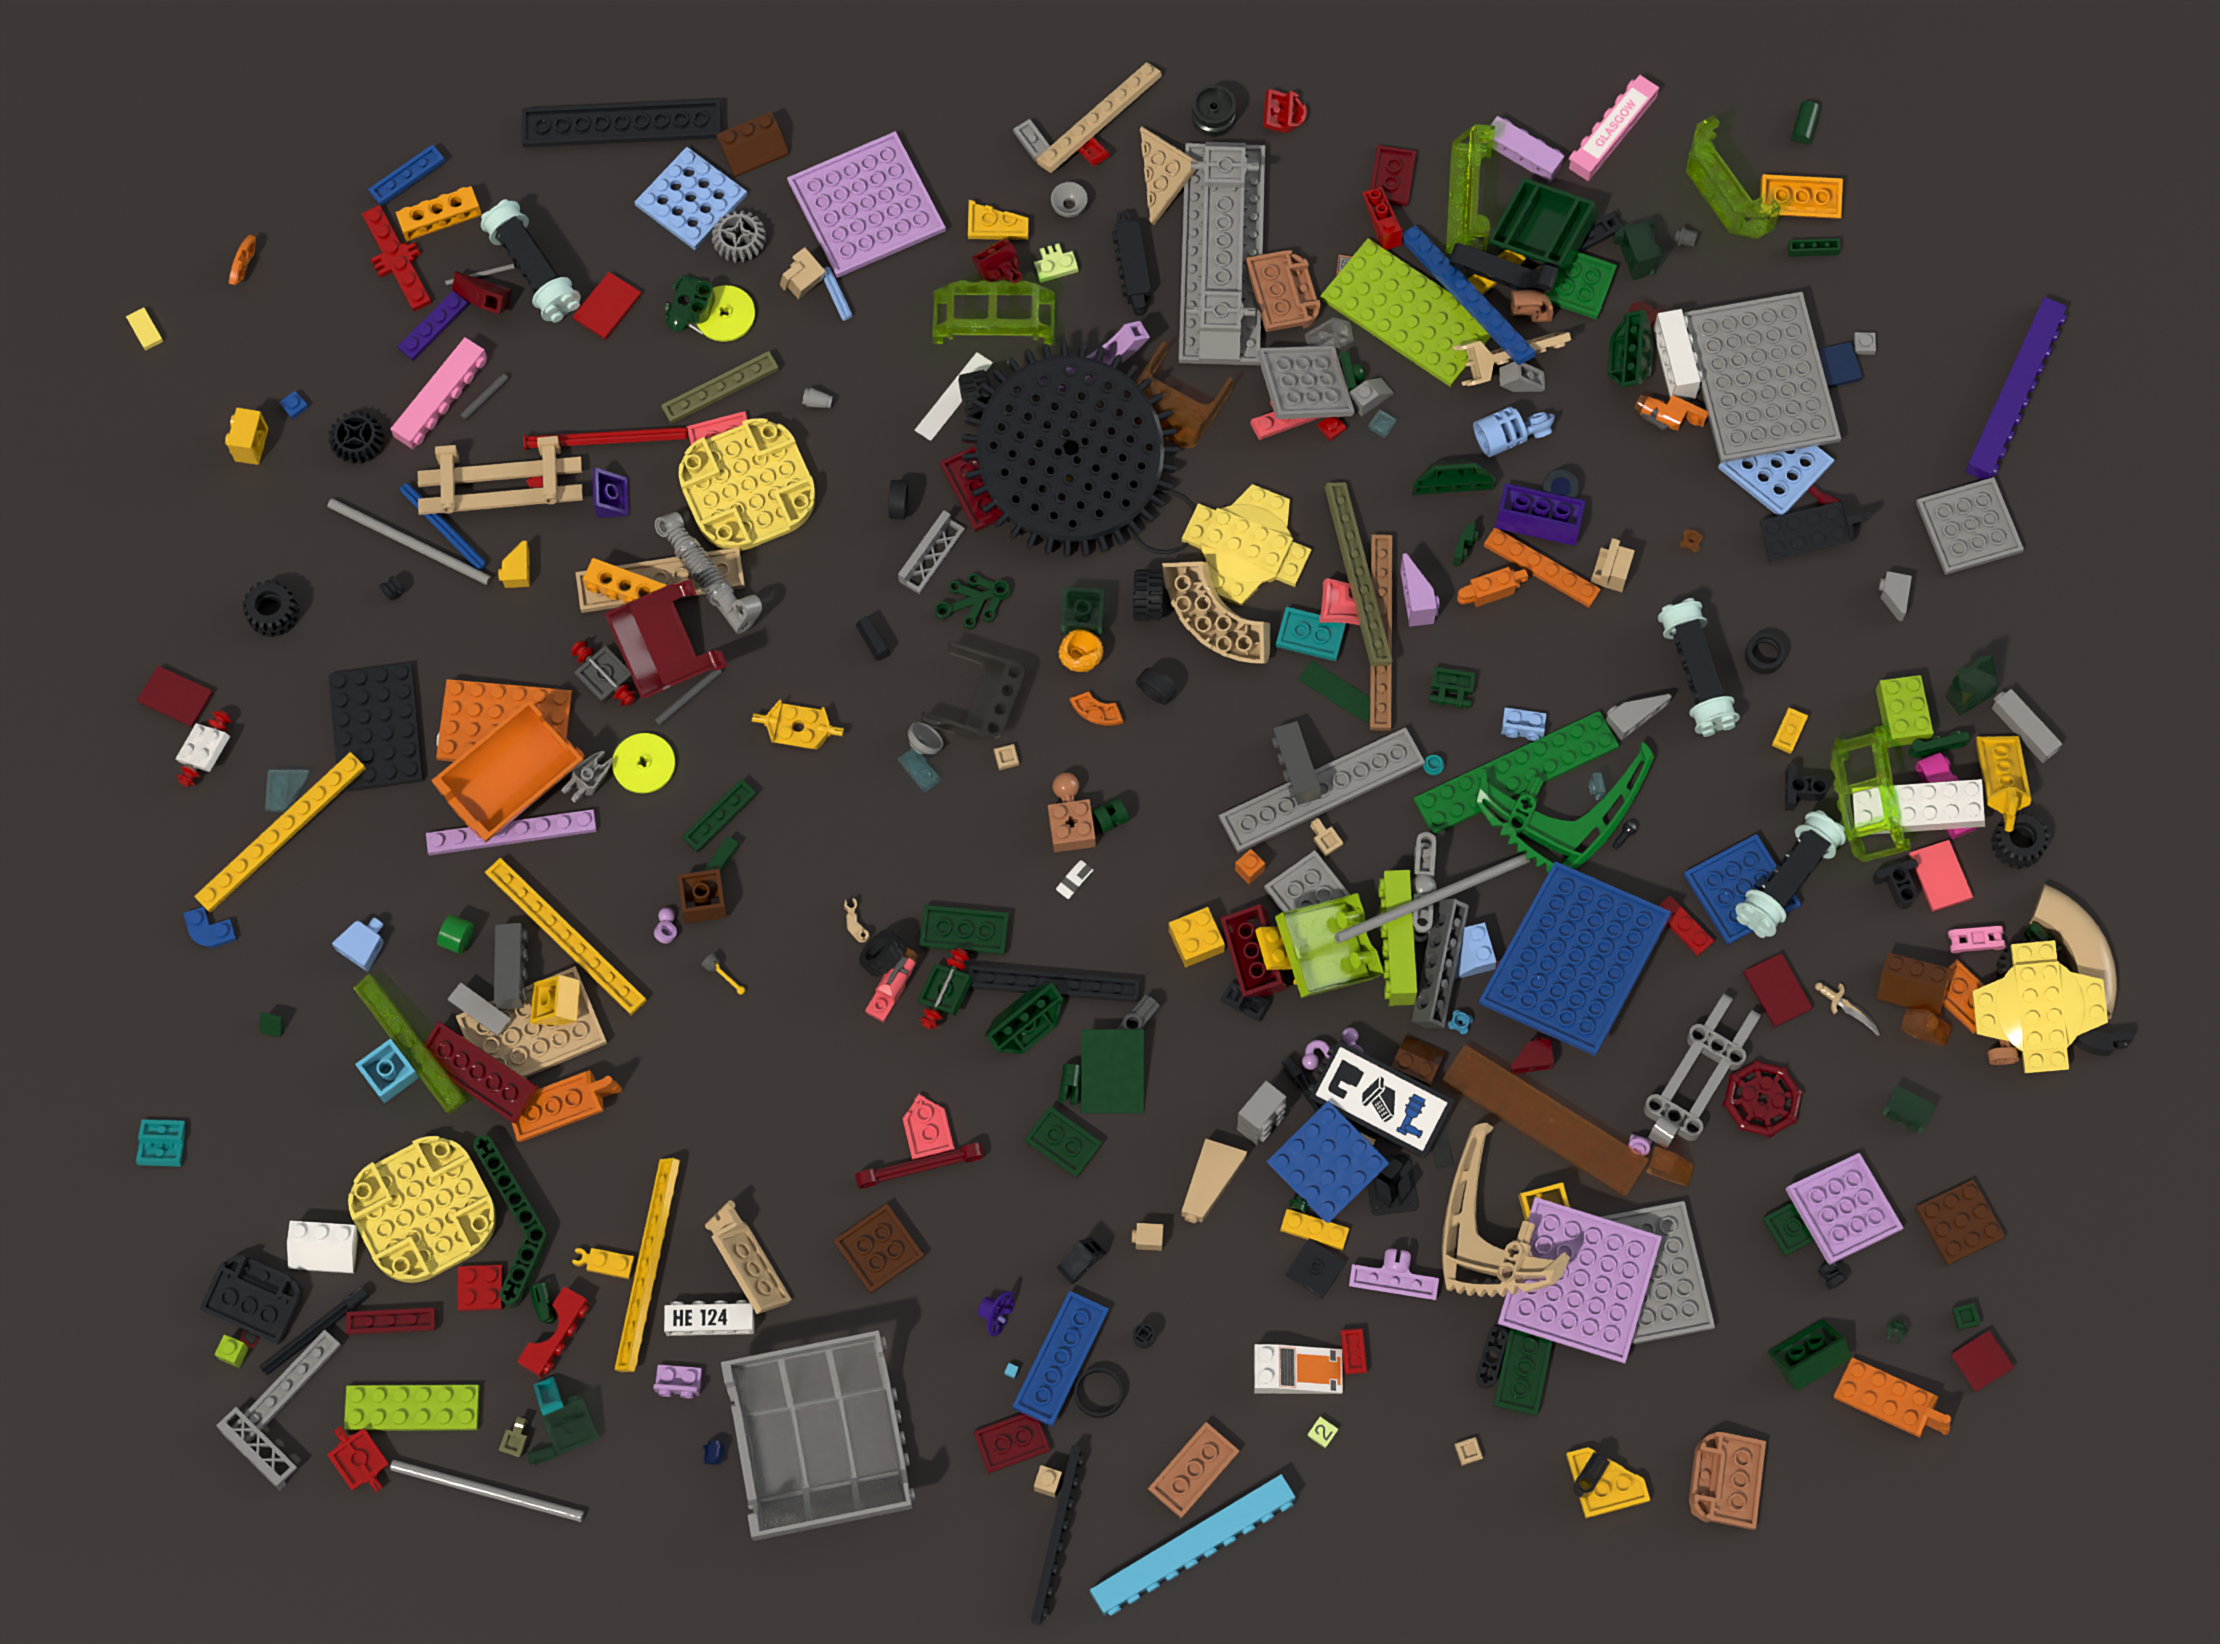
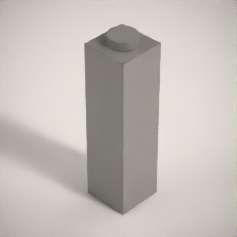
[1992,689,2062,763]

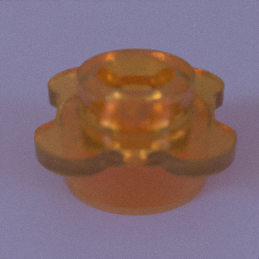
[1680,530,1703,552]

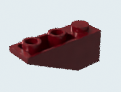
[451,271,512,315]

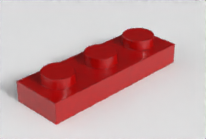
[1658,896,1714,956]

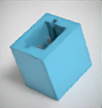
[1004,1363,1019,1379]

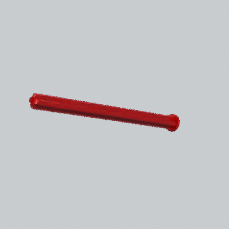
[523,427,687,451]

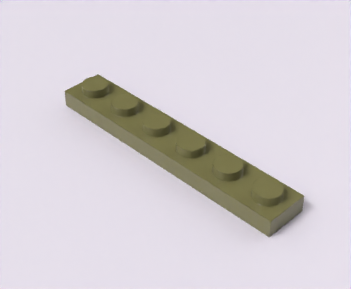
[661,351,779,424]

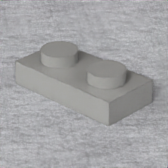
[1013,119,1050,162]

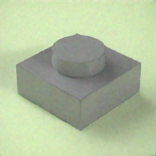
[1854,332,1876,355]

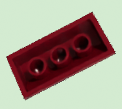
[1221,904,1289,997]

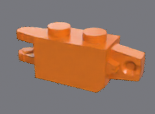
[1457,567,1528,607]

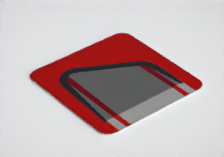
[239,1330,259,1348]

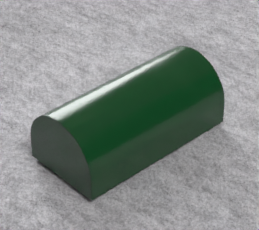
[1791,101,1820,145]

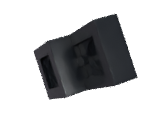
[1221,982,1271,1022]

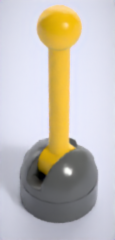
[701,953,745,995]

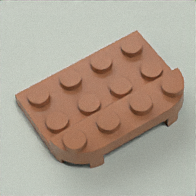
[1245,250,1320,332]
[1689,1432,1766,1530]

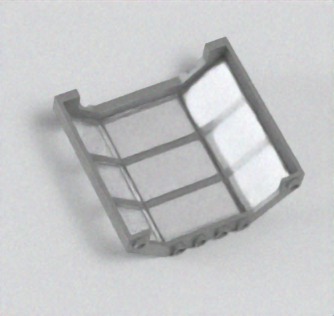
[721,1330,916,1541]

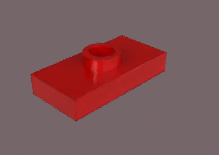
[1077,137,1109,167]
[1340,1328,1367,1375]

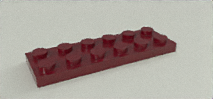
[416,1021,539,1124]

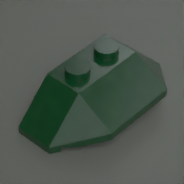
[1608,310,1654,388]
[1412,459,1495,496]
[985,982,1063,1054]

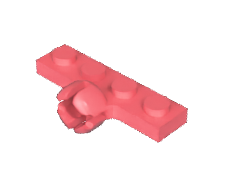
[1250,401,1322,440]

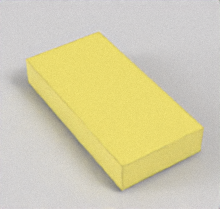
[126,307,163,351]

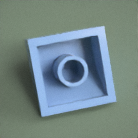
[1454,923,1496,980]

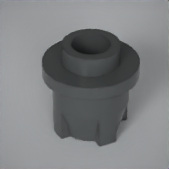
[1674,226,1697,247]

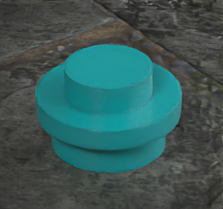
[1423,755,1444,775]

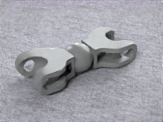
[1411,832,1437,943]

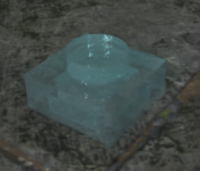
[1368,410,1396,438]
[1588,772,1606,800]

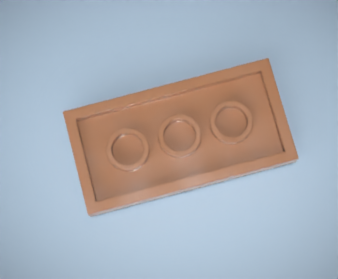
[1148,1422,1240,1519]

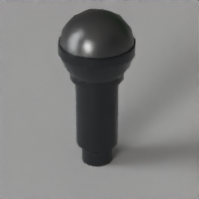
[1612,821,1637,850]

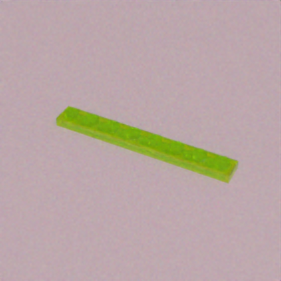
[353,974,466,1114]

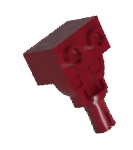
[971,238,1022,284]

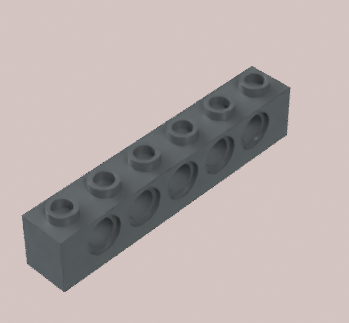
[1411,899,1469,1028]

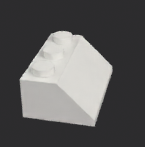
[287,1221,359,1274]

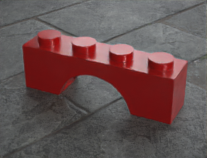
[517,1286,589,1378]

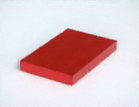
[573,272,642,340]

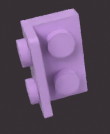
[653,1365,702,1399]

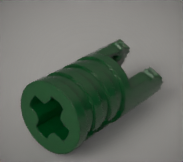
[2024,922,2063,954]
[1058,1064,1081,1106]
[529,1282,555,1324]

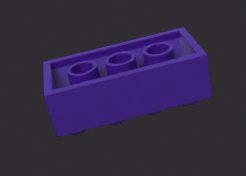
[1495,483,1585,546]

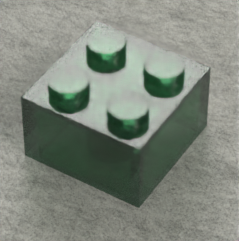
[1620,221,1662,280]
[1060,587,1105,637]

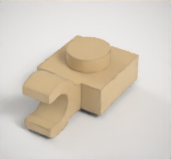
[1310,818,1343,857]

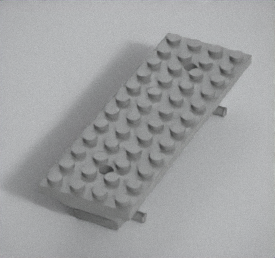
[1179,142,1265,365]

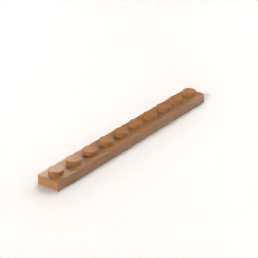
[1370,535,1392,731]

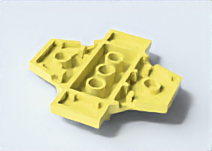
[1182,484,1311,607]
[1972,940,2108,1073]

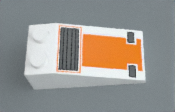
[1254,1344,1343,1394]

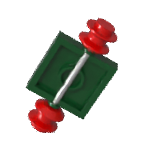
[917,948,973,1030]

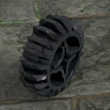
[328,411,384,465]

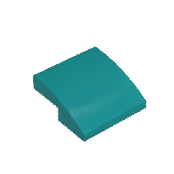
[136,1119,185,1167]

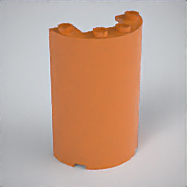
[431,700,585,843]

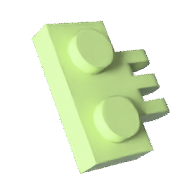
[1034,243,1078,283]

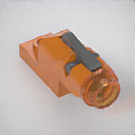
[1634,394,1708,431]

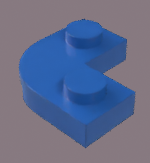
[183,907,237,948]

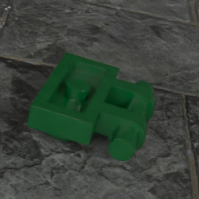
[1429,667,1476,709]

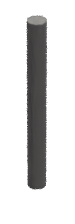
[654,669,722,726]

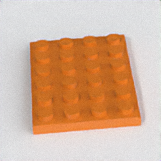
[436,679,572,762]

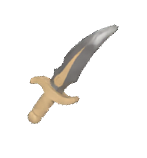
[1815,982,1880,1036]

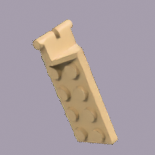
[705,1200,792,1314]

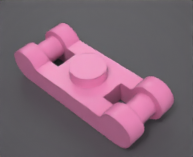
[1948,926,2006,953]

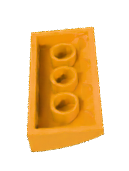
[1760,174,1843,219]

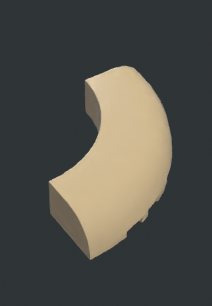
[1162,562,1270,664]
[2029,884,2117,1019]

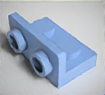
[1501,708,1546,741]

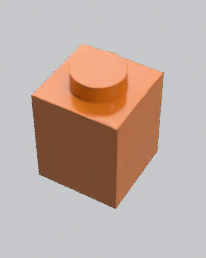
[1235,849,1265,885]

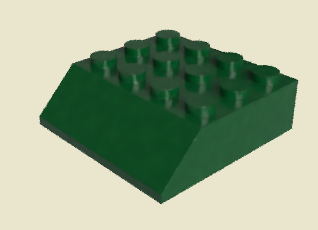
[1488,178,1598,269]

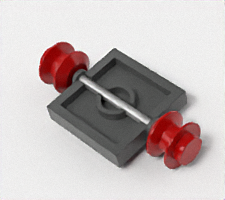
[571,641,636,706]

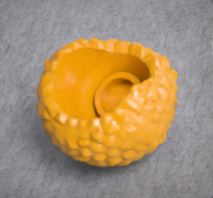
[1058,629,1104,672]

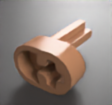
[1987,1040,2019,1065]

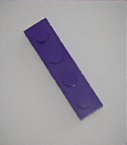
[397,291,468,361]

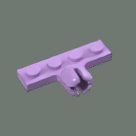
[1349,1248,1439,1300]

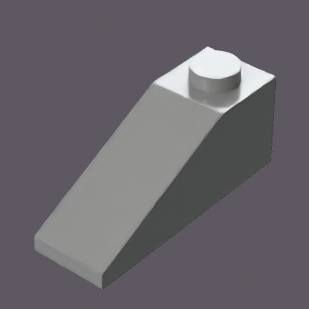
[1606,694,1671,741]

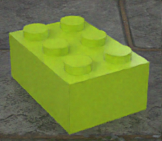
[1876,675,1933,747]

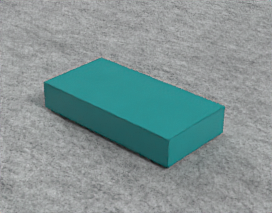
[533,1376,564,1415]

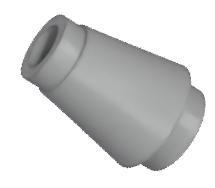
[802,388,833,408]

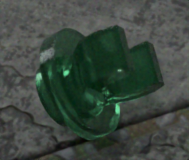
[1886,1320,1909,1344]

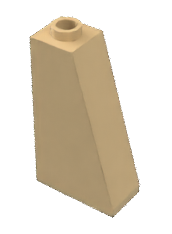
[1182,1139,1247,1223]

